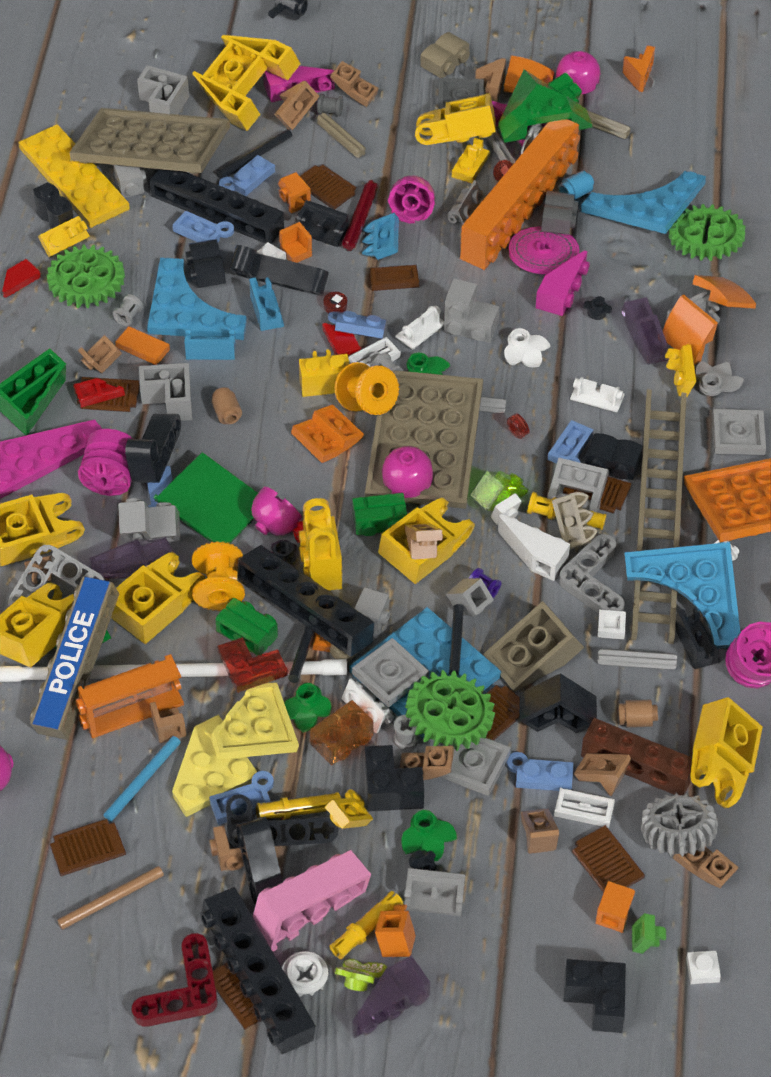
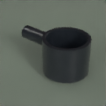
[268,0,308,20]

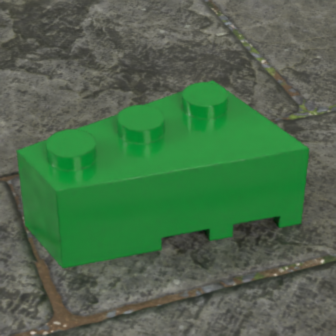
[0,348,66,435]

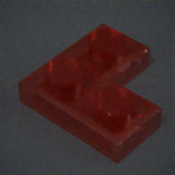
[217,637,288,693]

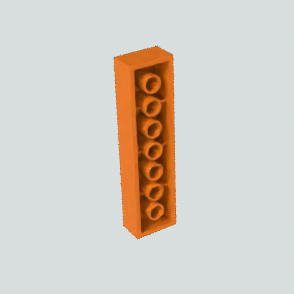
[460,119,580,270]

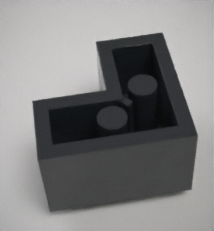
[519,673,597,733]
[365,745,425,812]
[563,959,626,1033]

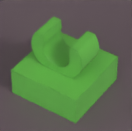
[632,913,666,954]

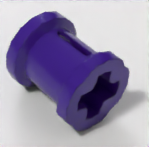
[468,568,502,598]

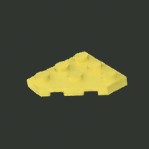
[211,682,299,760]
[172,715,259,817]

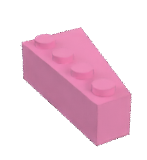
[253,850,371,952]

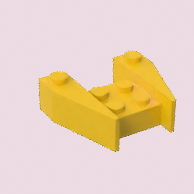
[192,35,301,131]

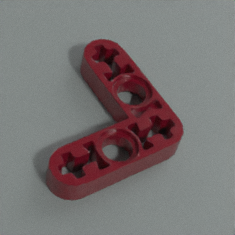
[131,933,218,1027]

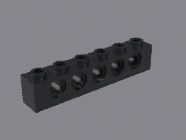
[150,169,284,244]
[238,545,374,657]
[200,887,316,1054]

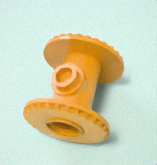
[334,362,399,415]
[192,541,245,611]

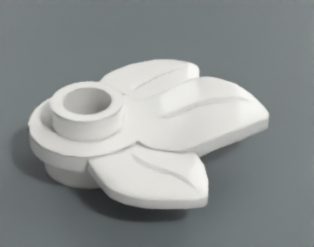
[504,328,550,367]

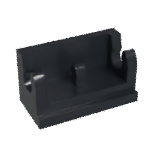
[296,200,348,247]
[675,608,720,669]

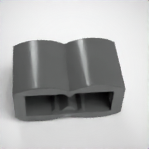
[541,191,578,234]

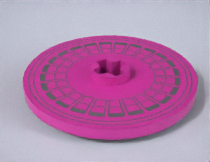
[509,227,579,274]

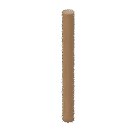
[57,866,164,930]

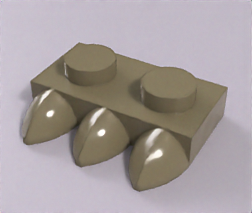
[552,492,598,550]

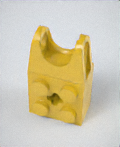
[415,93,496,145]
[0,493,85,567]
[299,498,342,591]
[378,498,475,584]
[111,552,206,644]
[0,583,74,668]
[691,697,763,808]

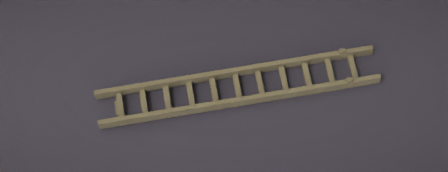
[631,389,687,644]

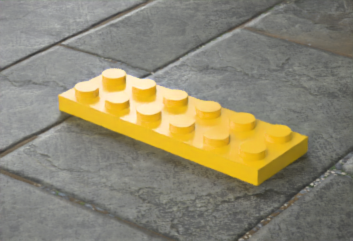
[18,124,130,228]

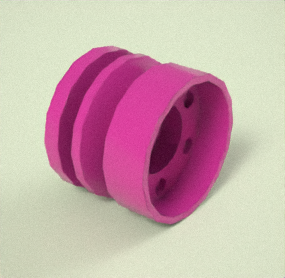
[78,428,133,496]
[725,622,771,689]

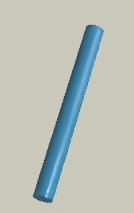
[103,736,181,822]

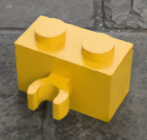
[299,349,349,397]

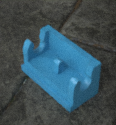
[249,277,284,331]
[185,329,236,360]

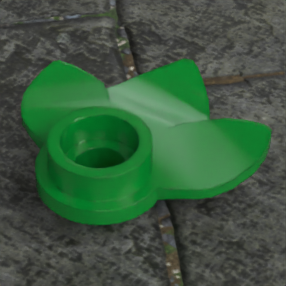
[406,352,450,375]
[284,683,332,733]
[401,810,457,862]

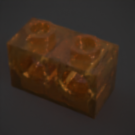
[310,700,374,766]

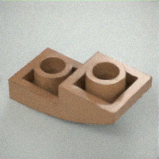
[331,61,379,107]
[400,746,454,780]
[673,846,739,888]

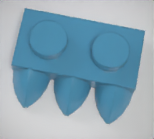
[362,213,399,260]

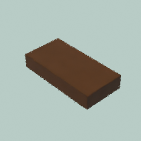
[370,265,419,291]

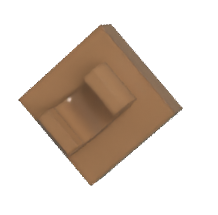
[24,556,52,585]

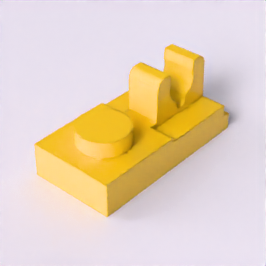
[452,138,490,184]
[38,216,90,257]
[665,344,696,397]

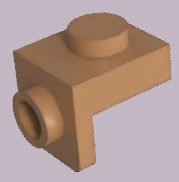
[78,335,122,374]
[209,826,244,871]

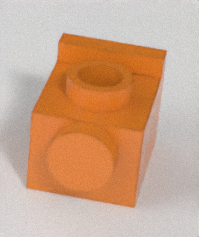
[278,172,311,214]

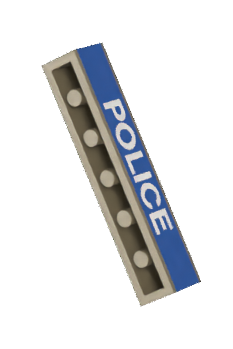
[30,577,119,740]

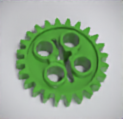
[669,204,745,261]
[47,244,125,308]
[405,670,495,751]

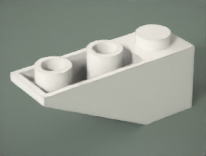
[498,514,570,581]

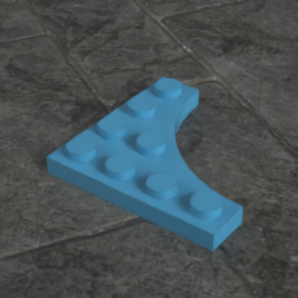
[581,171,706,234]
[147,258,247,340]
[625,542,740,648]

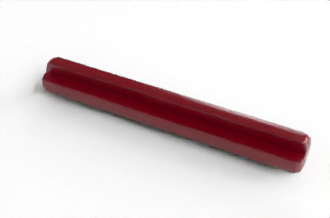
[342,180,378,251]

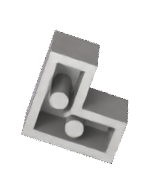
[137,66,189,115]
[444,279,499,343]
[139,363,192,421]
[118,498,181,546]

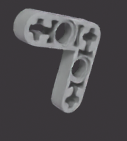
[559,534,624,614]
[8,545,104,607]

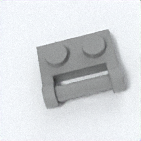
[548,458,609,512]

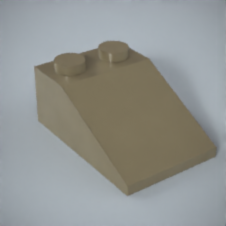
[483,601,585,692]

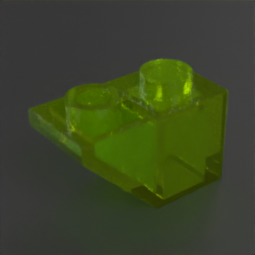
[470,471,529,511]

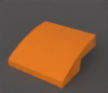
[504,55,554,93]
[692,275,756,309]
[661,295,718,365]
[291,404,364,463]

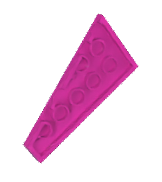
[0,419,102,499]

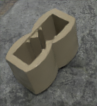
[421,32,470,78]

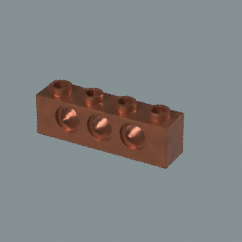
[581,718,692,796]

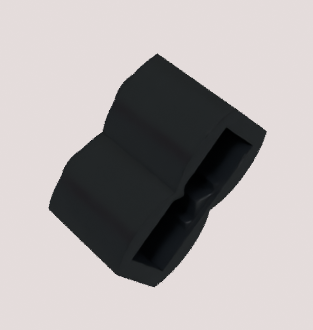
[33,182,74,229]
[185,239,226,288]
[585,433,643,480]

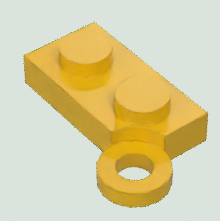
[325,789,373,829]

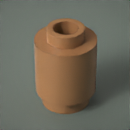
[212,387,242,424]
[618,699,658,728]

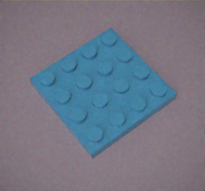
[349,607,501,739]

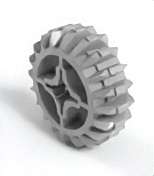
[641,793,718,857]

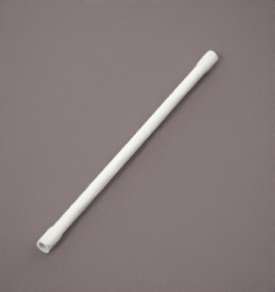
[0,659,347,682]

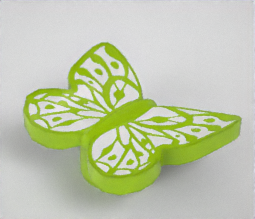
[335,959,387,991]

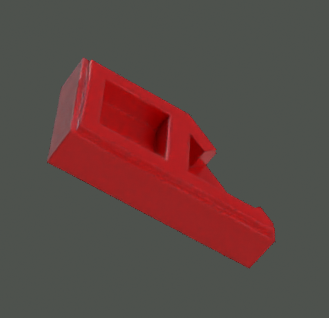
[2,259,41,298]
[322,323,361,356]
[73,378,125,408]

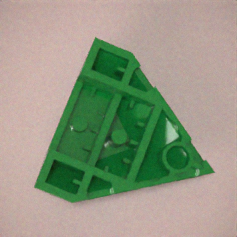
[498,69,593,143]

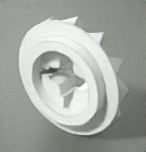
[282,952,328,997]

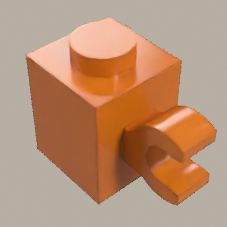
[375,904,416,957]

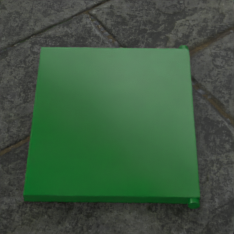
[153,452,258,544]

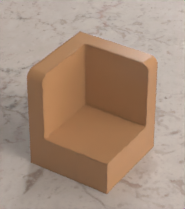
[150,702,186,743]

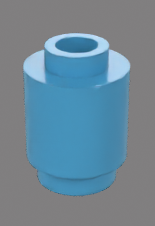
[559,171,594,200]

